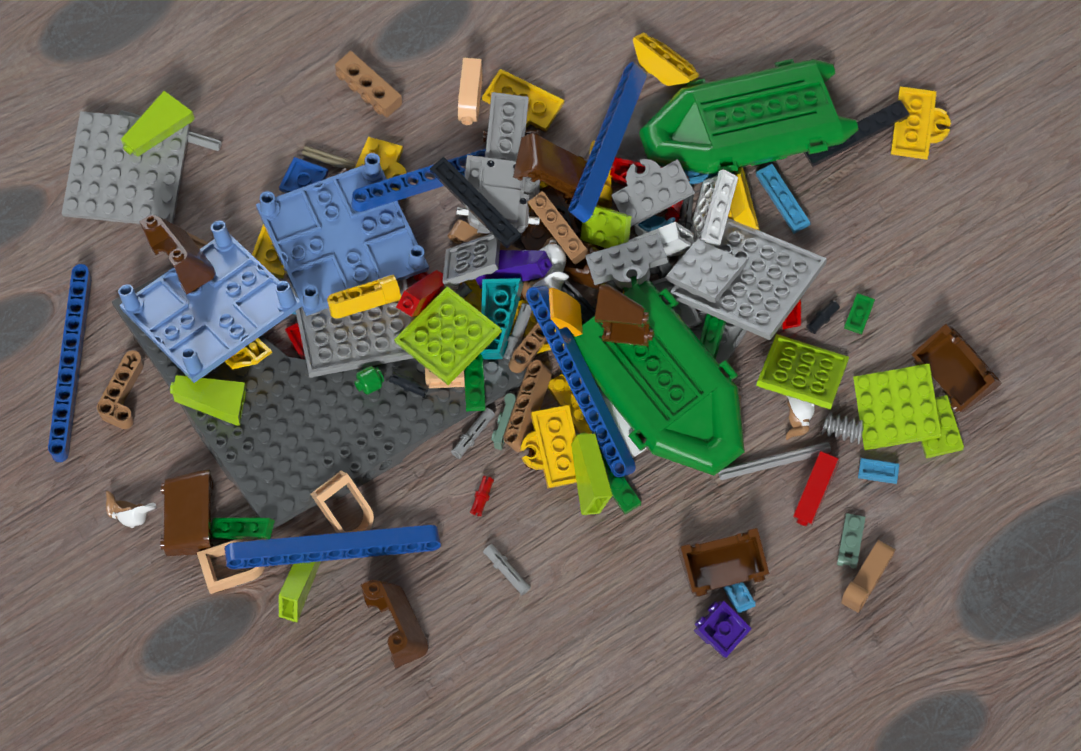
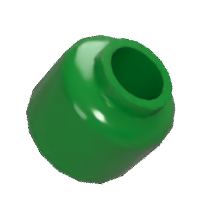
[354,366,384,395]

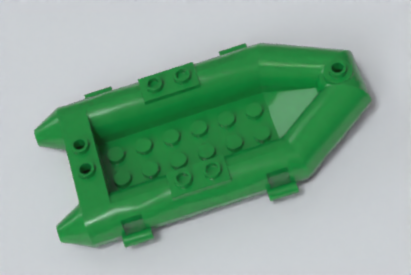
[639,59,858,174]
[570,276,745,476]

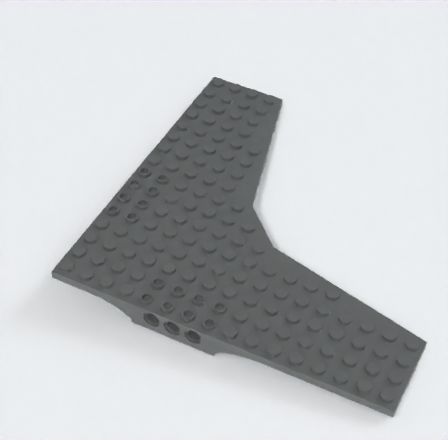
[112,271,531,529]

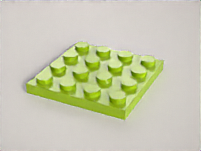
[394,286,502,385]
[756,334,849,409]
[853,364,942,450]

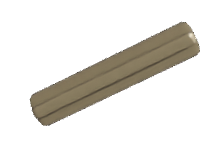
[302,146,355,170]

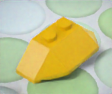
[633,32,699,86]
[728,167,760,231]
[224,338,272,369]

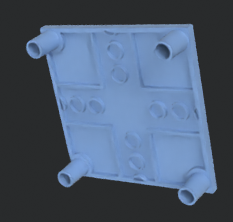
[256,153,429,316]
[118,220,302,383]

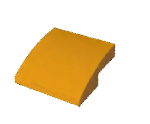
[549,288,583,337]

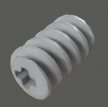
[822,412,864,445]

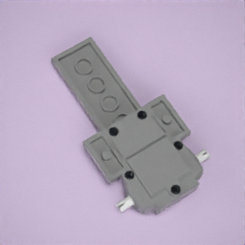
[456,92,540,234]

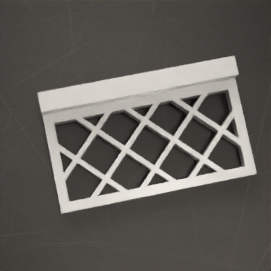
[690,169,738,246]

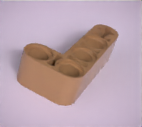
[97,350,144,429]
[841,540,896,613]

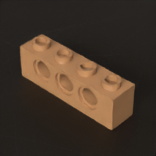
[335,51,402,118]
[528,191,590,265]

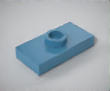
[858,458,900,484]
[723,582,756,614]

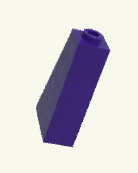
[476,250,553,289]

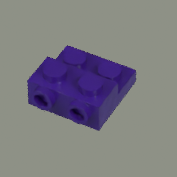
[693,601,752,658]

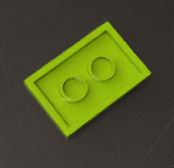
[580,205,632,248]
[920,395,964,459]

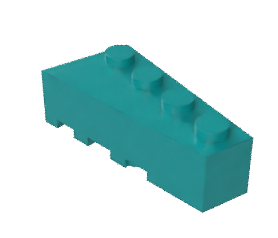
[481,278,524,359]

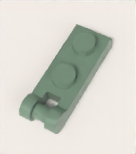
[491,393,516,450]
[837,513,866,569]

